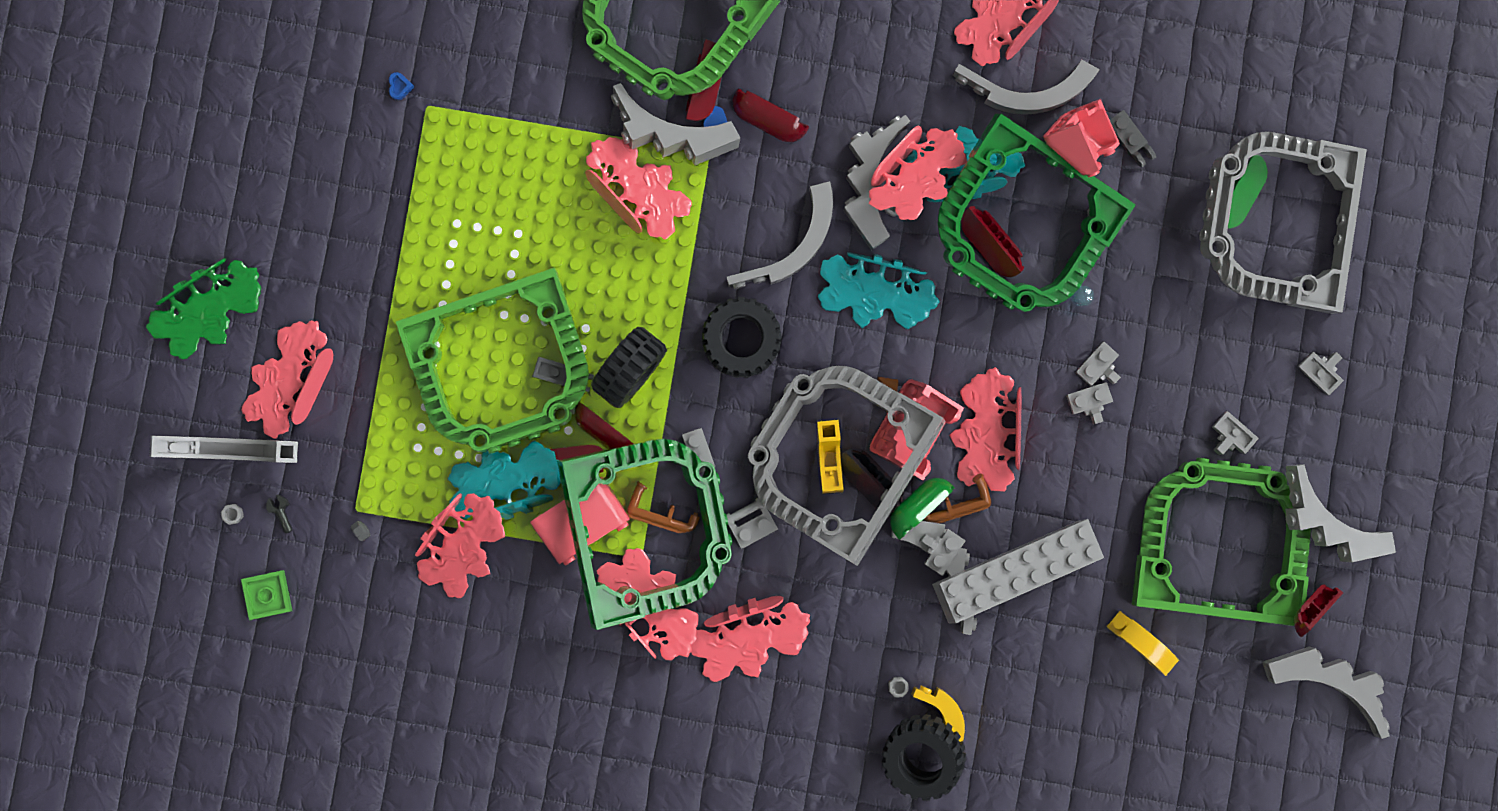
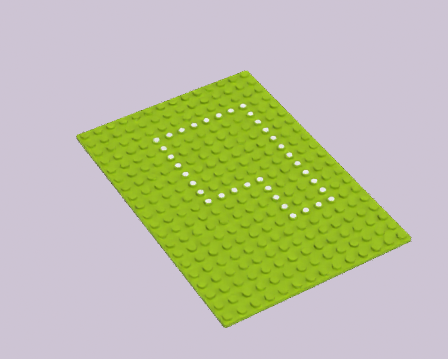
[355,106,709,556]

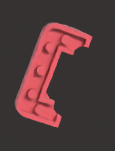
[1043,99,1120,177]
[870,379,964,480]
[530,477,630,566]

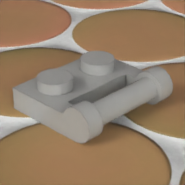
[726,498,778,549]

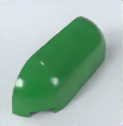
[1228,155,1268,228]
[891,478,955,540]

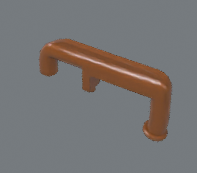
[924,473,991,523]
[627,481,700,533]

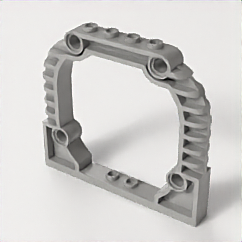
[1199,132,1367,314]
[748,366,946,566]

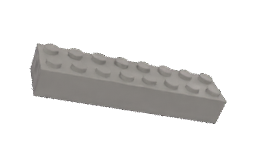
[932,519,1104,623]

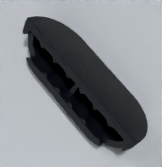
[840,448,904,516]

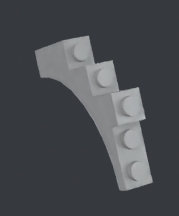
[611,83,740,166]
[843,115,910,251]
[1285,464,1396,562]
[891,521,977,635]
[1262,647,1389,739]

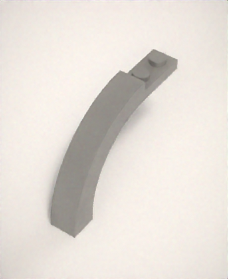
[953,59,1099,114]
[727,181,833,289]
[149,436,298,463]

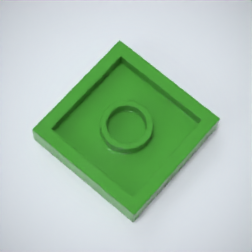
[241,570,292,620]

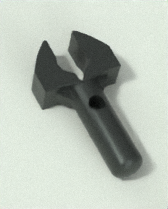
[266,495,292,533]

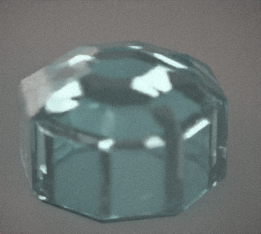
[1073,286,1094,306]

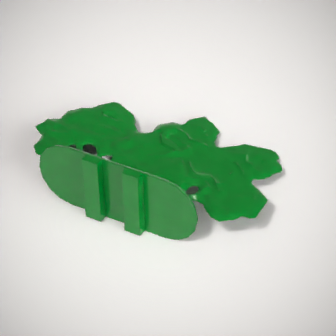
[146,258,261,359]

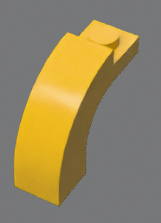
[817,420,844,494]
[1107,611,1179,676]
[911,685,965,742]

